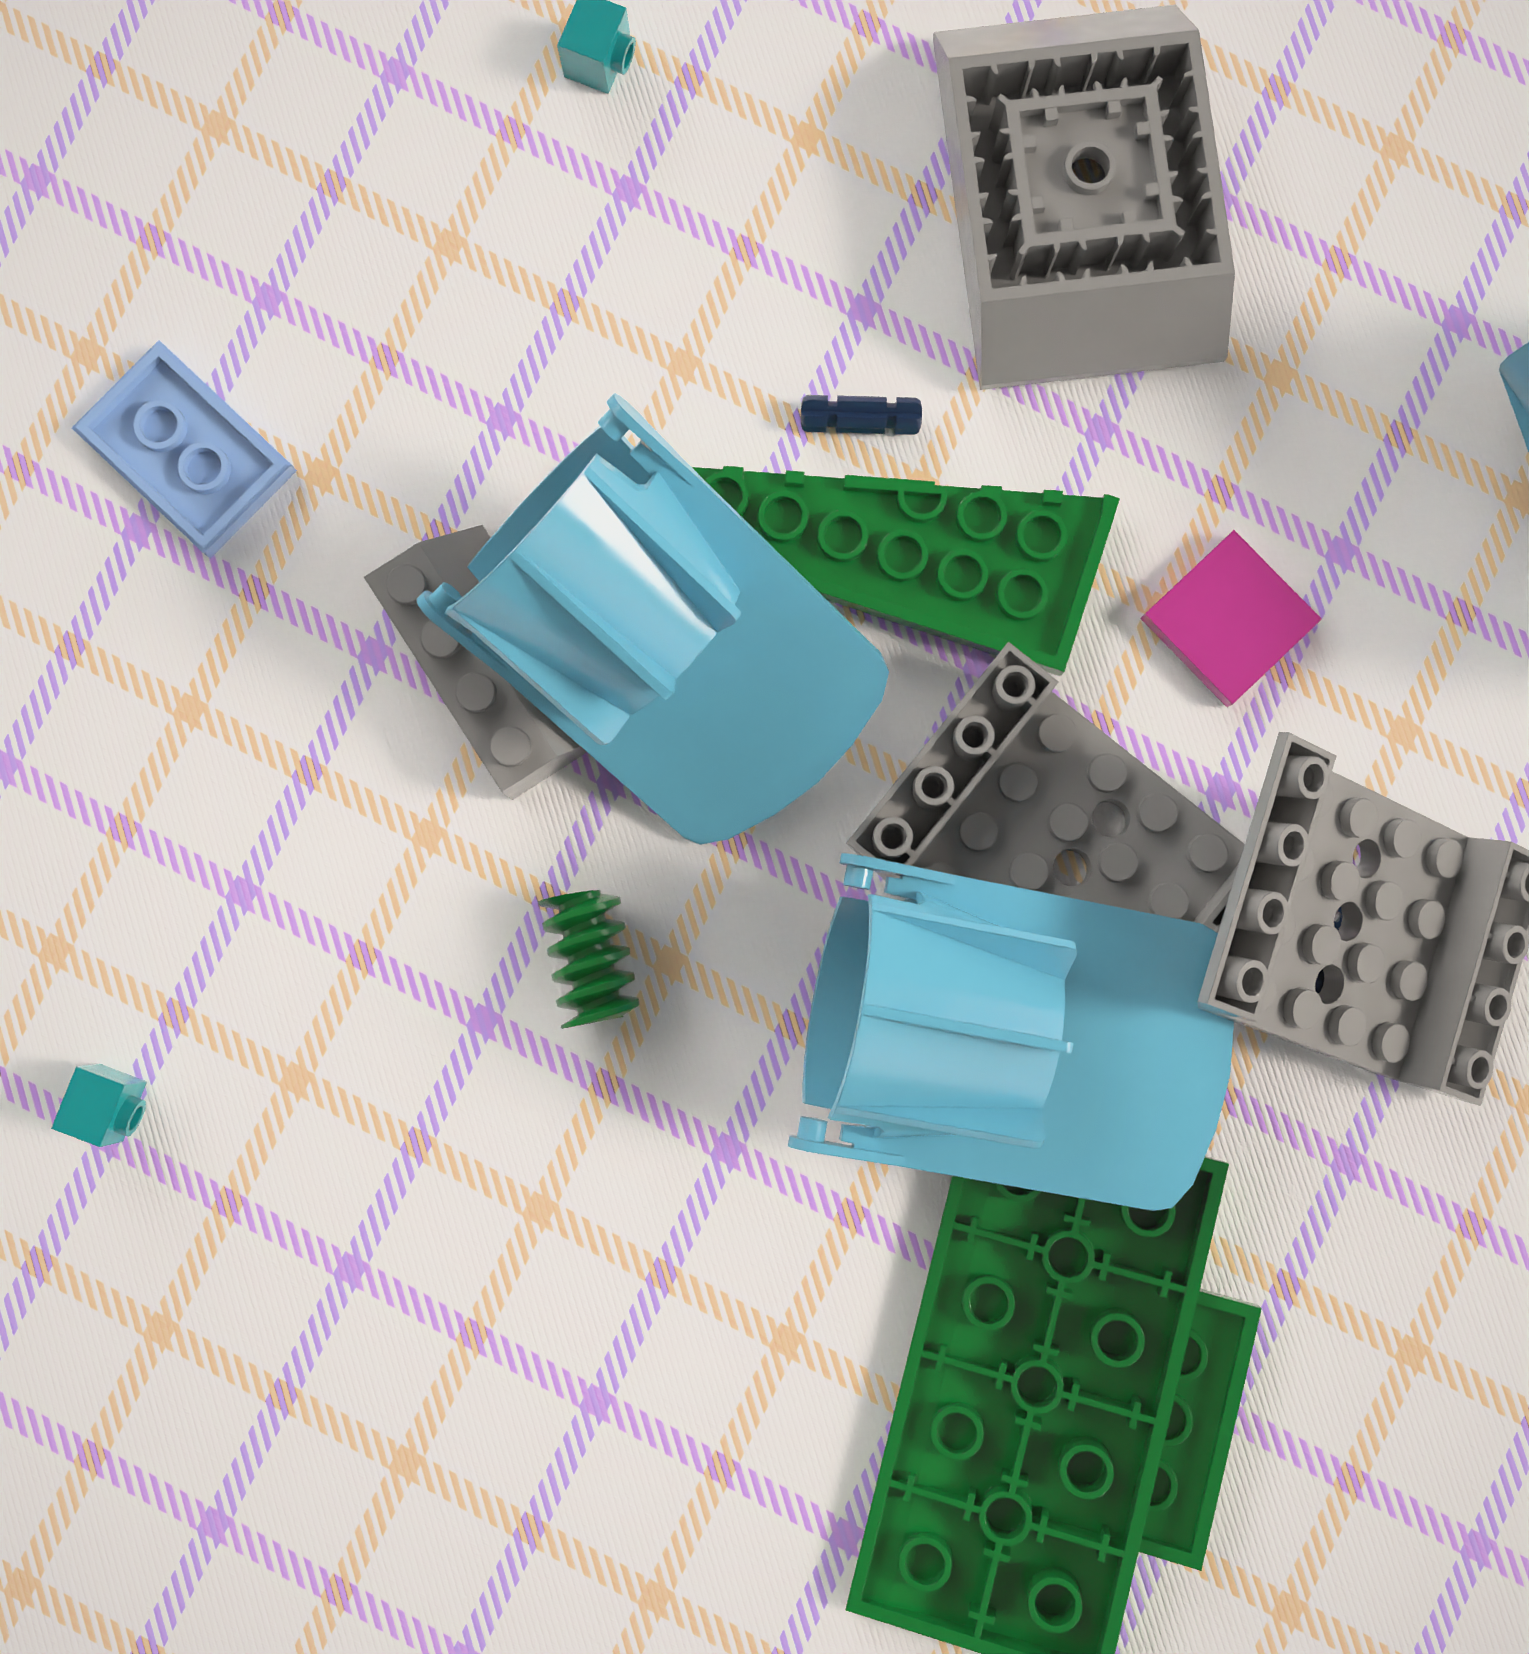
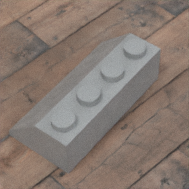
[364,524,587,800]

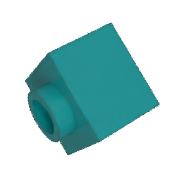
[557,0,636,94]
[51,1064,147,1147]

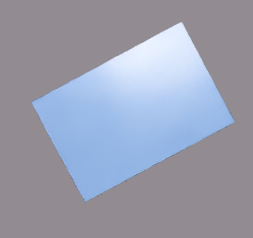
[72,340,297,559]

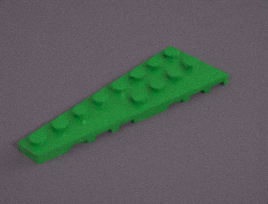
[692,466,1120,676]

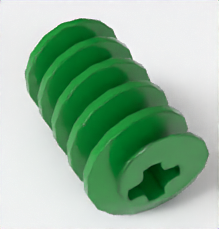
[538,890,640,1029]

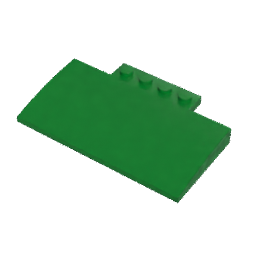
[845,1156,1262,1654]

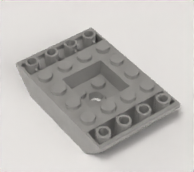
[933,4,1235,390]

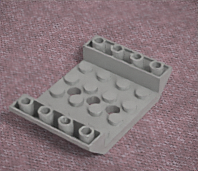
[846,642,1245,933]
[1197,732,1529,1106]

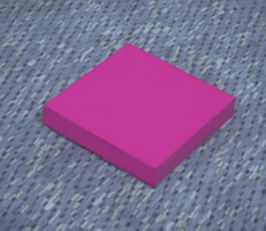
[1140,530,1322,708]

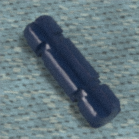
[801,395,922,435]

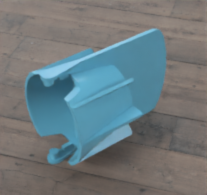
[417,393,889,845]
[788,853,1234,1211]

